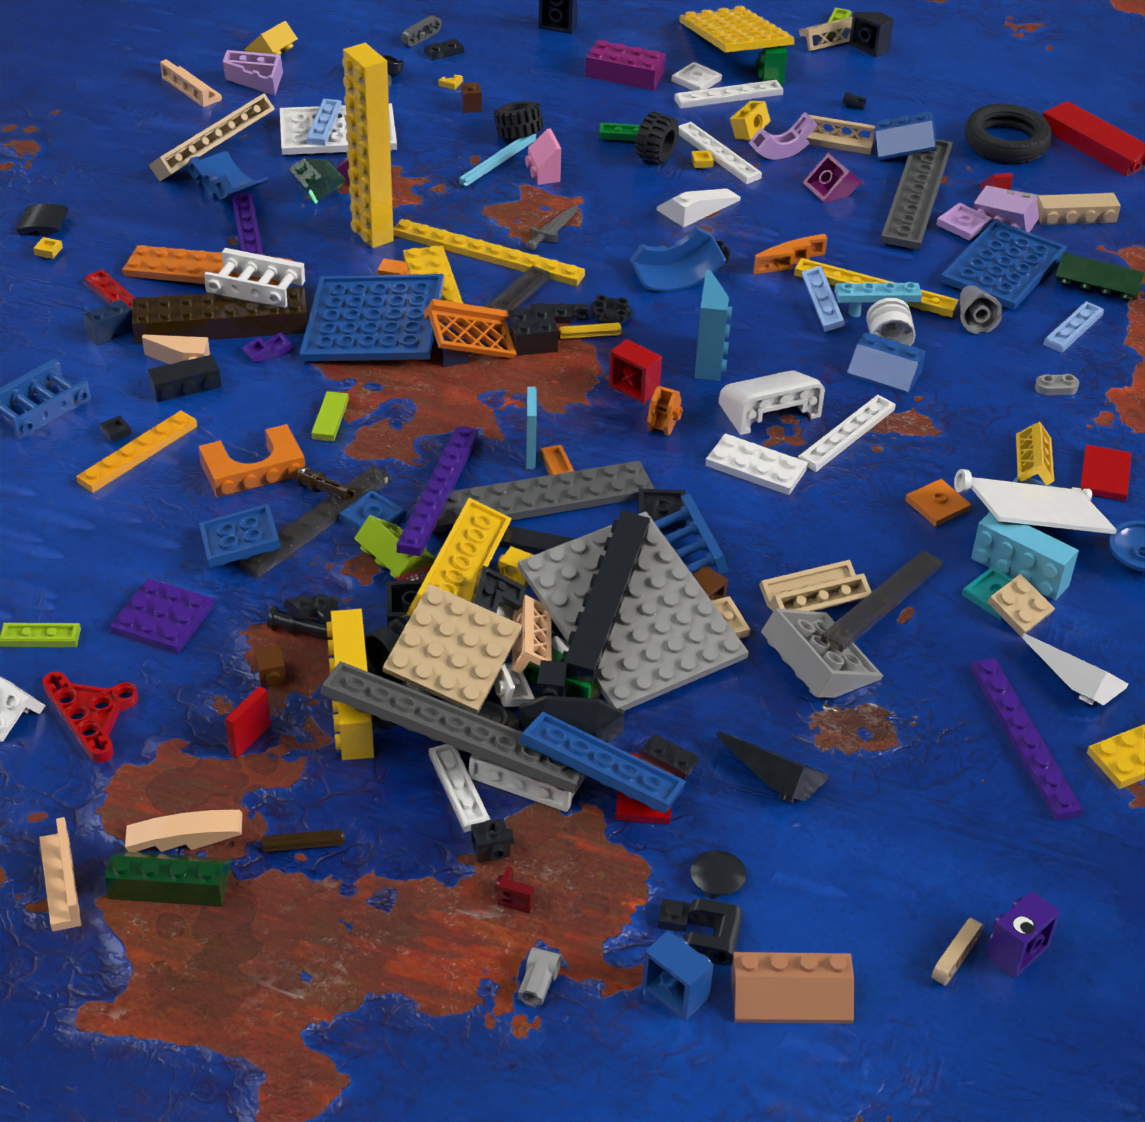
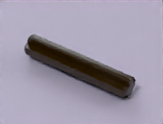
[261,829,344,852]

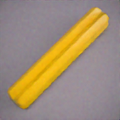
[559,323,622,339]

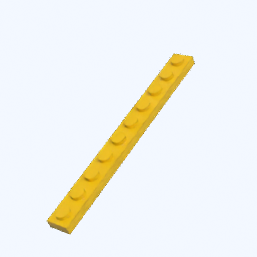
[393,219,585,286]

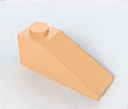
[142,335,210,364]

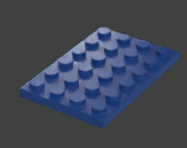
[940,220,1067,310]

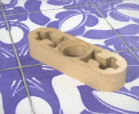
[931,917,984,986]

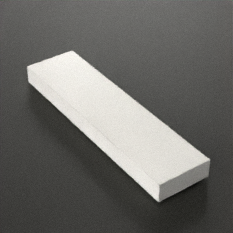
[429,744,490,833]

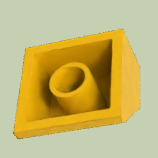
[244,21,297,55]

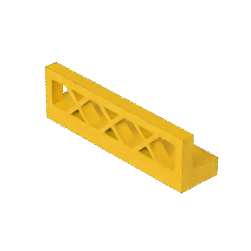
[1016,421,1054,485]

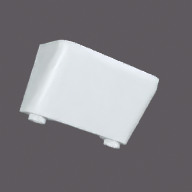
[719,370,825,435]

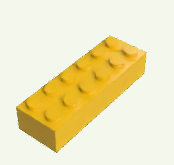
[326,609,374,760]

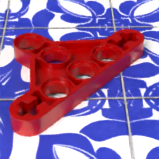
[42,672,138,763]

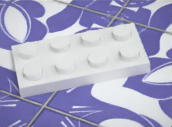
[705,434,808,495]

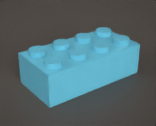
[971,512,1079,601]

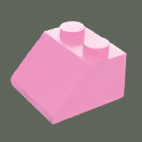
[525,128,561,185]

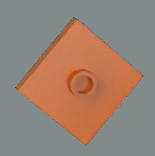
[905,479,972,527]

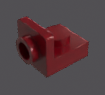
[494,867,534,914]

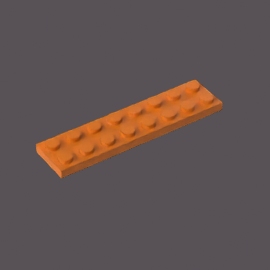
[122,245,292,286]

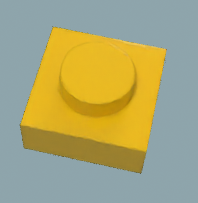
[691,150,714,169]
[33,237,63,259]

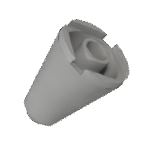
[960,285,1002,334]

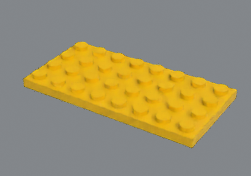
[680,6,794,52]

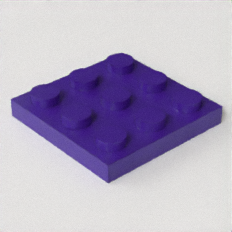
[110,578,214,654]

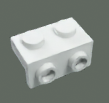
[493,663,535,707]

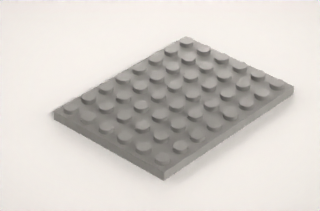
[518,511,748,711]

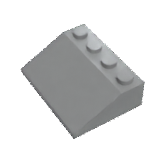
[761,608,883,698]

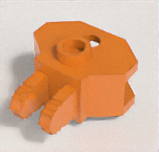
[647,386,683,436]

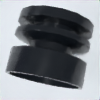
[364,614,411,681]

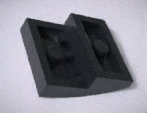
[16,204,69,237]

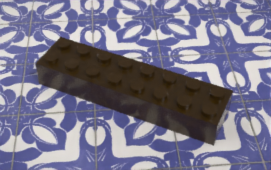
[132,287,308,345]

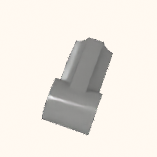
[518,947,562,1007]

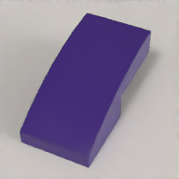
[242,332,293,362]

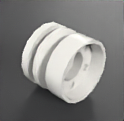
[866,298,916,346]

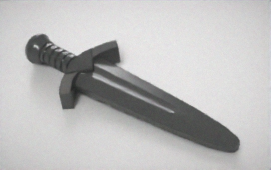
[526,206,578,251]

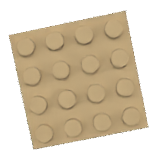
[383,584,522,714]

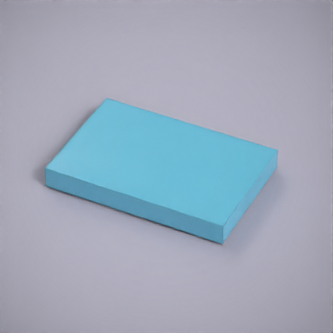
[526,387,537,469]

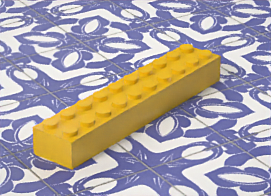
[342,43,394,248]

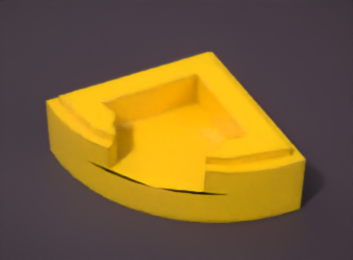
[438,75,463,90]

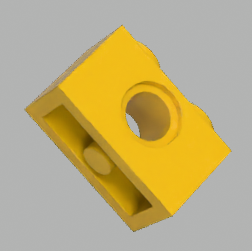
[730,101,771,141]

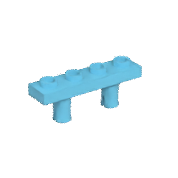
[835,282,922,317]

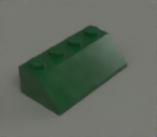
[1056,252,1144,301]
[105,851,232,907]

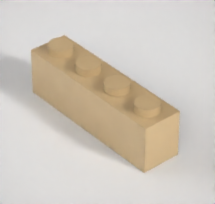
[1037,193,1121,225]

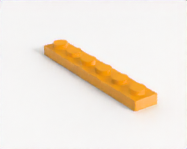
[76,410,197,493]

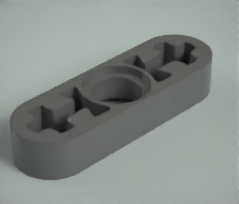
[401,15,442,47]

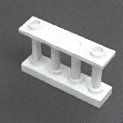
[204,248,305,308]

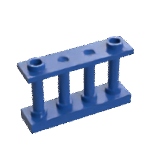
[0,358,91,440]
[654,493,728,575]

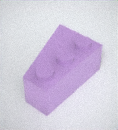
[223,50,283,96]
[974,185,1039,232]

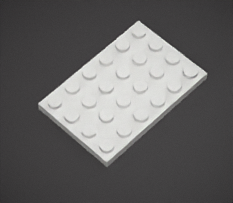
[280,103,397,156]

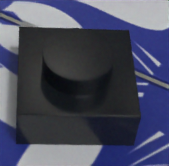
[100,416,132,442]
[658,899,690,932]

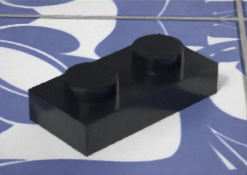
[424,39,464,61]
[640,733,700,780]

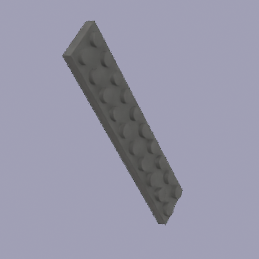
[880,139,953,250]
[418,461,654,534]
[320,661,582,793]

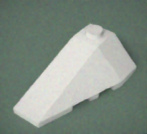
[657,189,741,227]
[1022,633,1128,705]

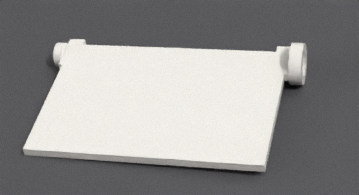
[954,469,1117,534]

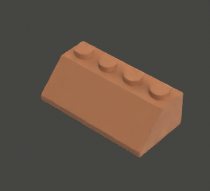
[731,952,854,1024]

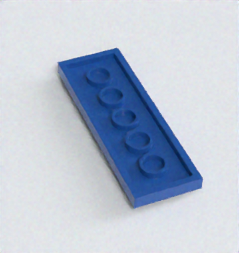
[519,712,686,814]

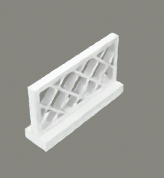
[469,754,587,812]

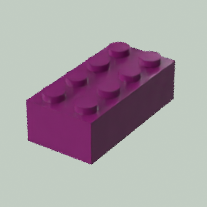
[585,40,666,90]

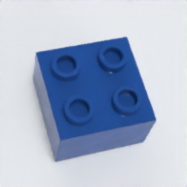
[642,930,714,1020]

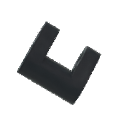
[683,898,744,966]

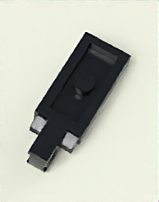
[530,303,588,323]

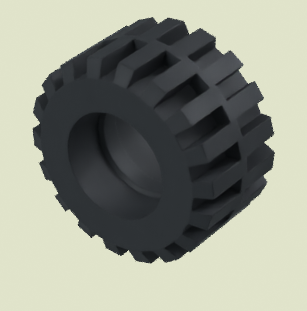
[494,101,544,139]
[635,111,679,164]

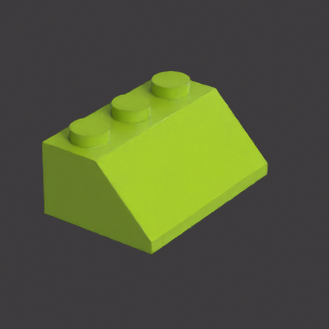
[354,515,436,579]

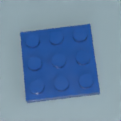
[199,504,281,568]

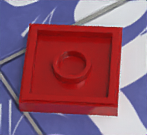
[225,686,271,758]

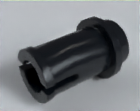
[842,92,867,109]

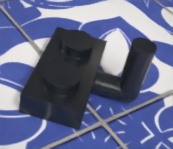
[284,594,340,625]

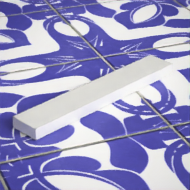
[674,80,783,109]
[678,122,762,184]
[798,395,896,472]

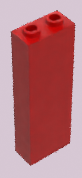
[1043,101,1145,177]

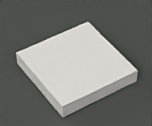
[671,62,722,91]

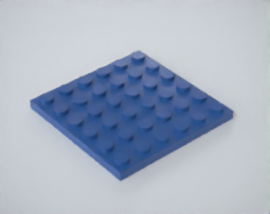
[299,274,444,362]

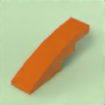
[753,234,827,274]

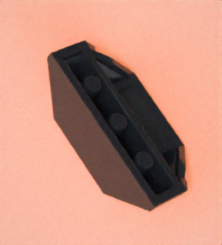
[519,696,625,743]

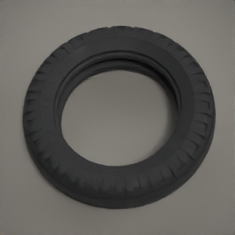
[965,104,1052,164]

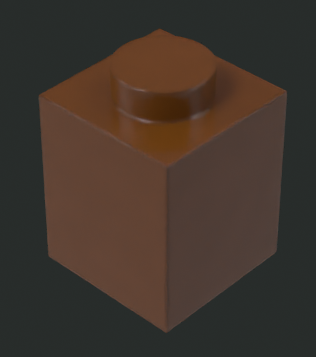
[461,82,482,113]
[254,644,287,688]

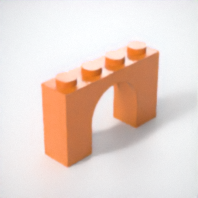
[198,424,306,497]

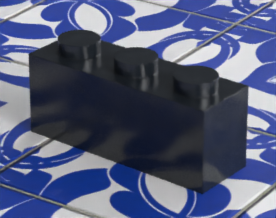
[147,355,221,402]

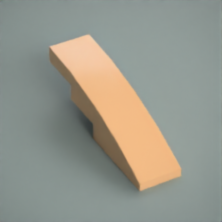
[125,810,242,852]

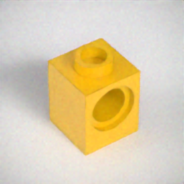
[497,547,533,587]

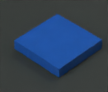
[339,490,406,531]

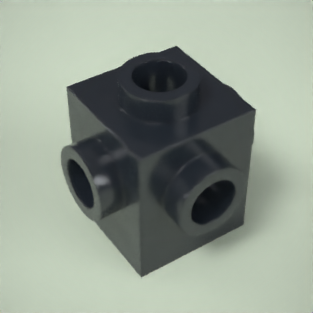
[471,818,514,863]

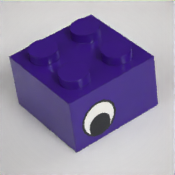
[987,891,1060,979]

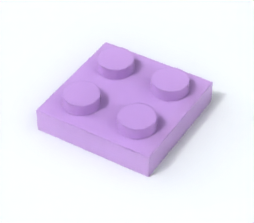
[936,203,992,241]

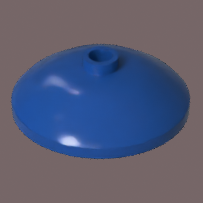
[1109,521,1145,573]

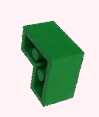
[755,46,788,85]

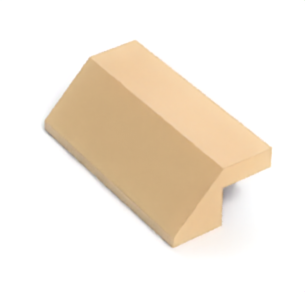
[759,560,872,611]

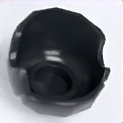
[382,55,405,77]

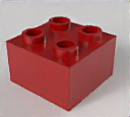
[609,339,662,403]

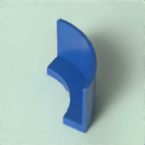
[186,151,268,199]
[630,226,726,292]

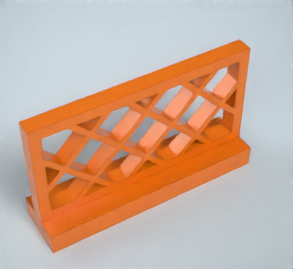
[423,299,517,358]

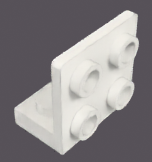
[0,677,46,742]

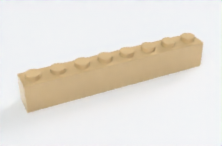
[149,93,275,181]

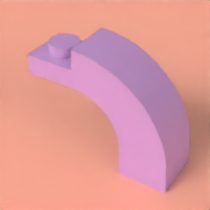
[749,112,818,160]

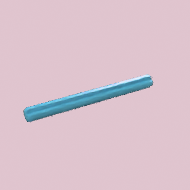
[459,133,536,187]

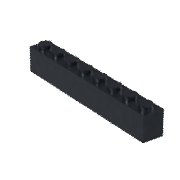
[560,510,650,685]

